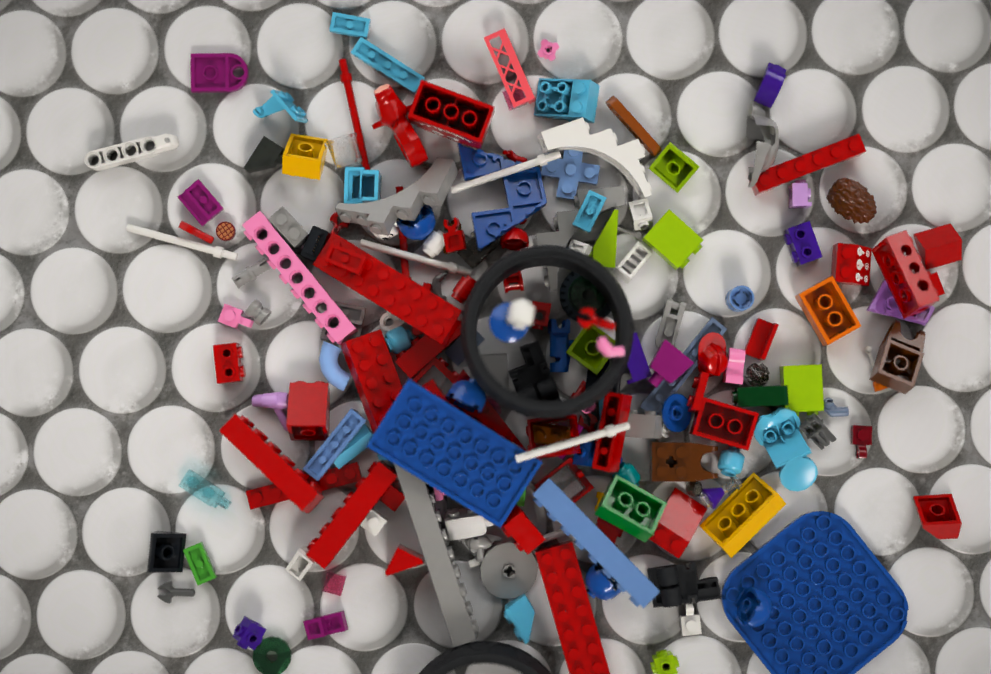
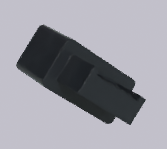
[301,226,330,262]

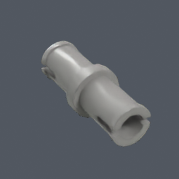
[232,258,271,288]

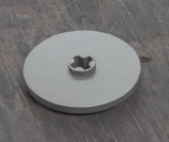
[480,542,538,599]

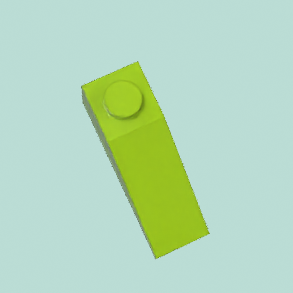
[589,210,618,268]

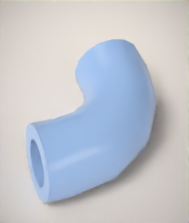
[319,341,351,391]

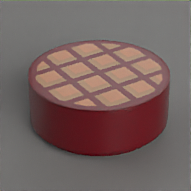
[216,222,236,241]

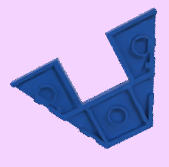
[458,143,547,251]

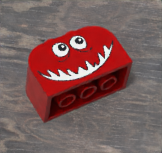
[408,80,495,149]

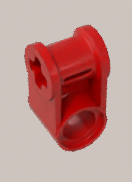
[503,271,524,293]

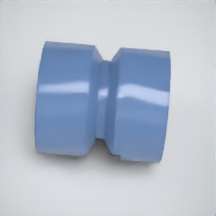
[725,285,754,312]

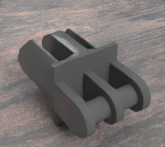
[799,413,836,450]

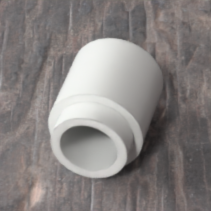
[421,230,445,259]

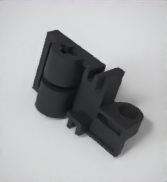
[508,340,561,417]
[647,561,721,608]

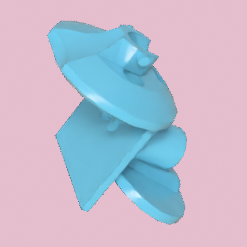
[754,407,818,491]

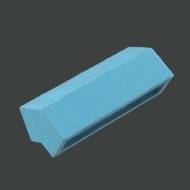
[334,424,373,469]

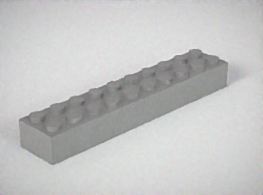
[394,464,479,647]

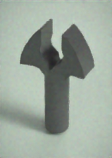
[157,581,195,603]

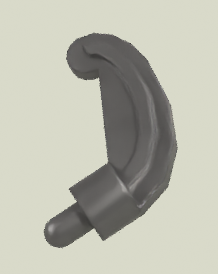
[432,272,448,300]

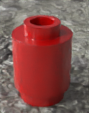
[451,275,477,304]

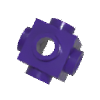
[233,616,267,650]

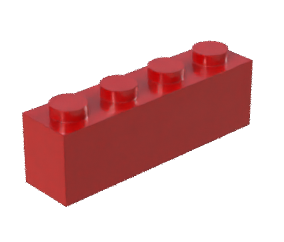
[395,322,461,379]
[592,392,632,472]

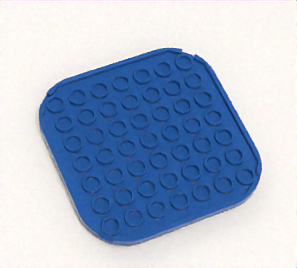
[721,511,908,674]

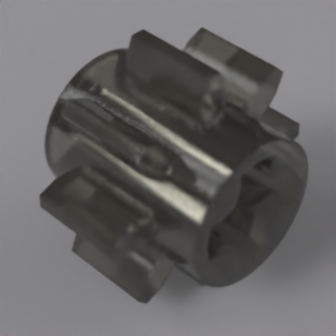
[745,363,770,386]

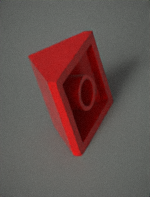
[913,223,962,270]
[385,544,425,576]

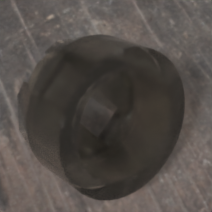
[685,481,702,497]

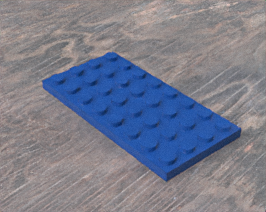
[366,379,543,528]

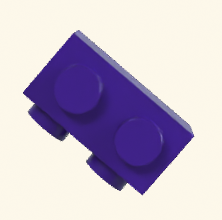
[783,221,823,266]

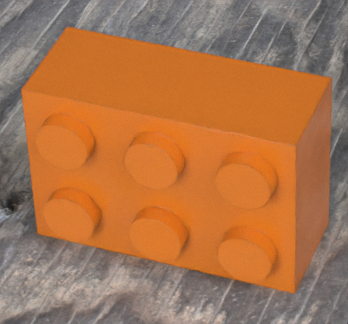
[795,276,861,346]

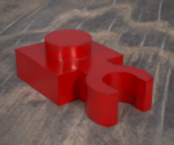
[443,217,467,253]

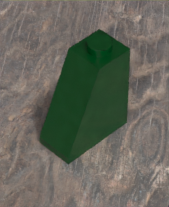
[732,385,789,407]

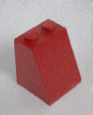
[286,381,330,441]

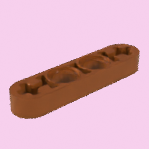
[605,96,662,157]

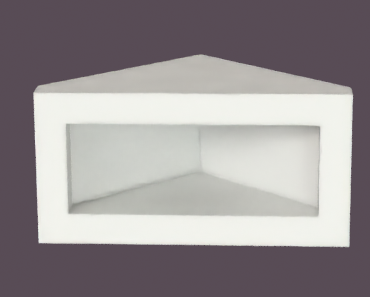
[285,546,315,581]

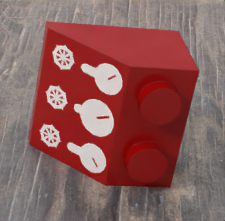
[831,243,872,286]

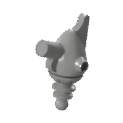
[458,533,501,562]

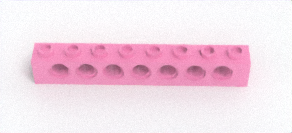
[242,211,358,345]

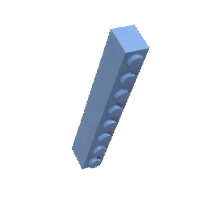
[532,478,660,608]

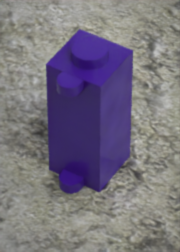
[626,332,652,384]

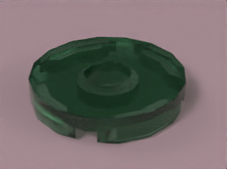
[253,636,292,674]

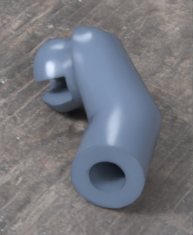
[824,398,849,417]

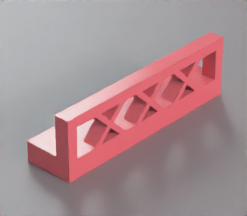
[484,28,536,108]

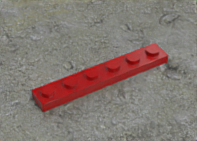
[246,462,362,510]

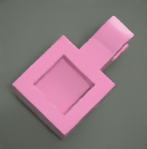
[218,304,254,329]

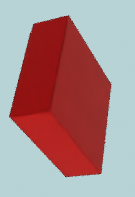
[380,485,405,512]

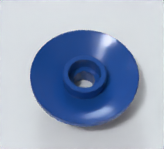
[489,302,529,342]
[662,394,692,432]

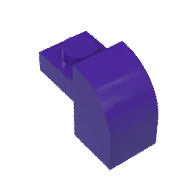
[753,62,786,108]

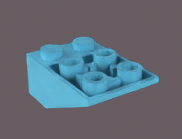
[534,78,600,123]

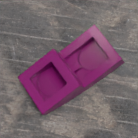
[303,611,348,640]

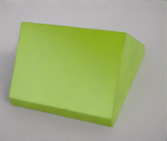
[649,142,700,193]
[566,325,615,375]

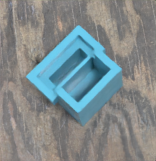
[344,167,381,204]

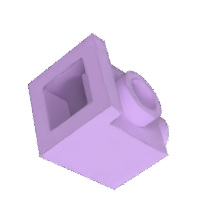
[789,180,812,208]

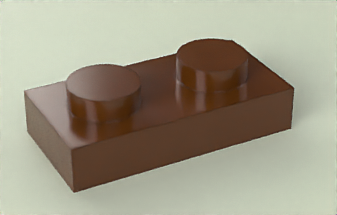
[532,422,571,445]

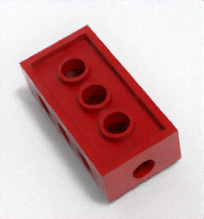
[871,230,940,319]

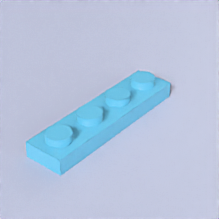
[351,37,425,95]

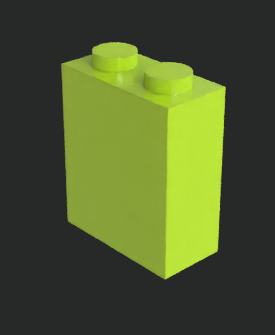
[642,209,703,270]
[780,364,824,416]

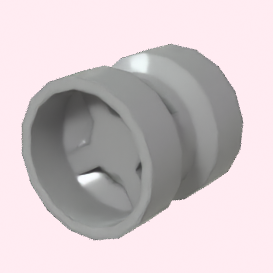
[245,299,272,326]

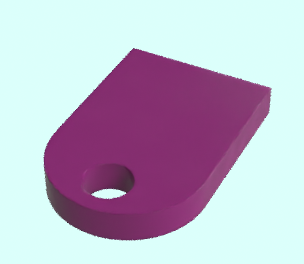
[191,53,249,93]

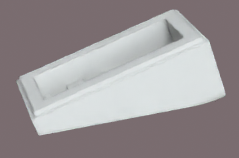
[613,241,653,284]

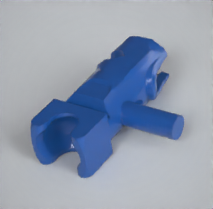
[548,319,574,373]

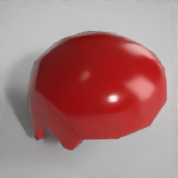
[500,227,529,251]

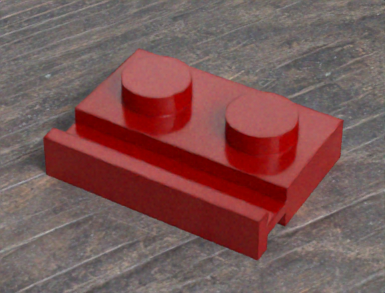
[686,371,710,413]

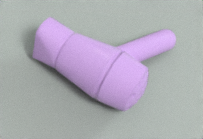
[252,392,289,431]

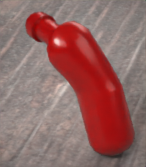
[503,150,527,162]

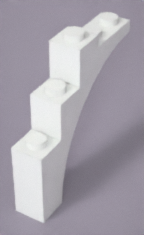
[537,117,652,200]

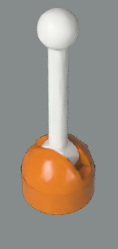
[864,346,889,392]

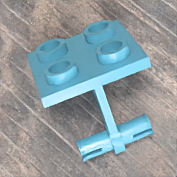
[253,89,308,123]

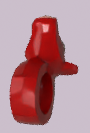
[372,84,428,168]

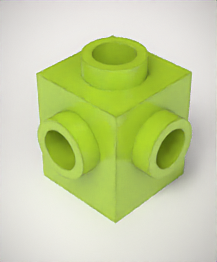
[650,650,680,674]

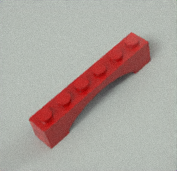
[749,134,866,196]

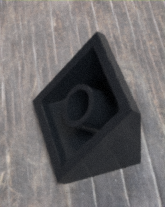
[147,531,186,573]

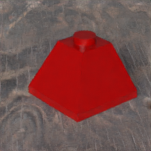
[913,494,962,539]

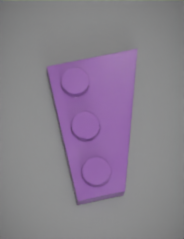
[867,279,935,325]

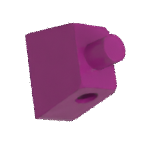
[648,339,694,388]

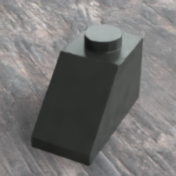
[244,136,285,173]

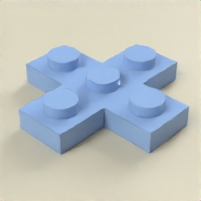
[541,150,600,200]

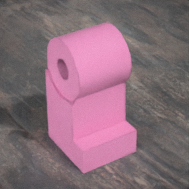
[723,348,745,385]

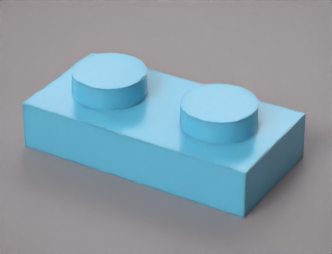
[329,12,371,39]
[572,190,607,233]

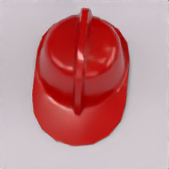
[697,332,728,377]

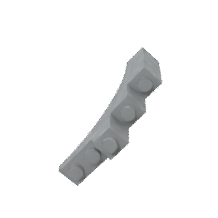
[335,157,458,236]
[532,186,626,291]

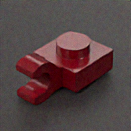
[851,425,872,459]

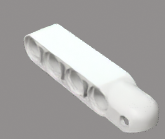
[84,134,179,171]

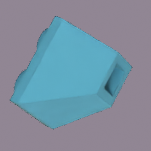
[503,593,535,644]

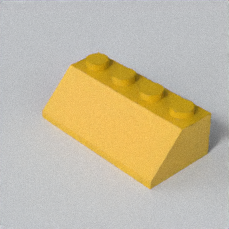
[700,472,786,558]

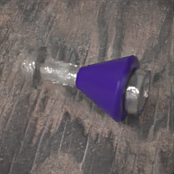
[699,476,742,509]

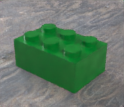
[594,474,667,543]

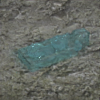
[178,469,232,509]

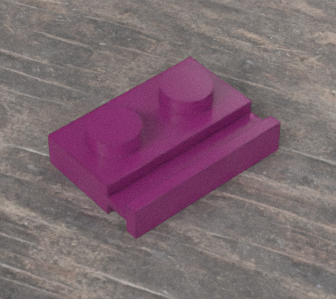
[178,179,224,227]

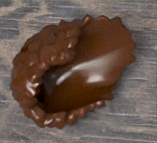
[826,178,877,224]

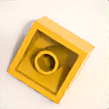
[282,133,328,180]

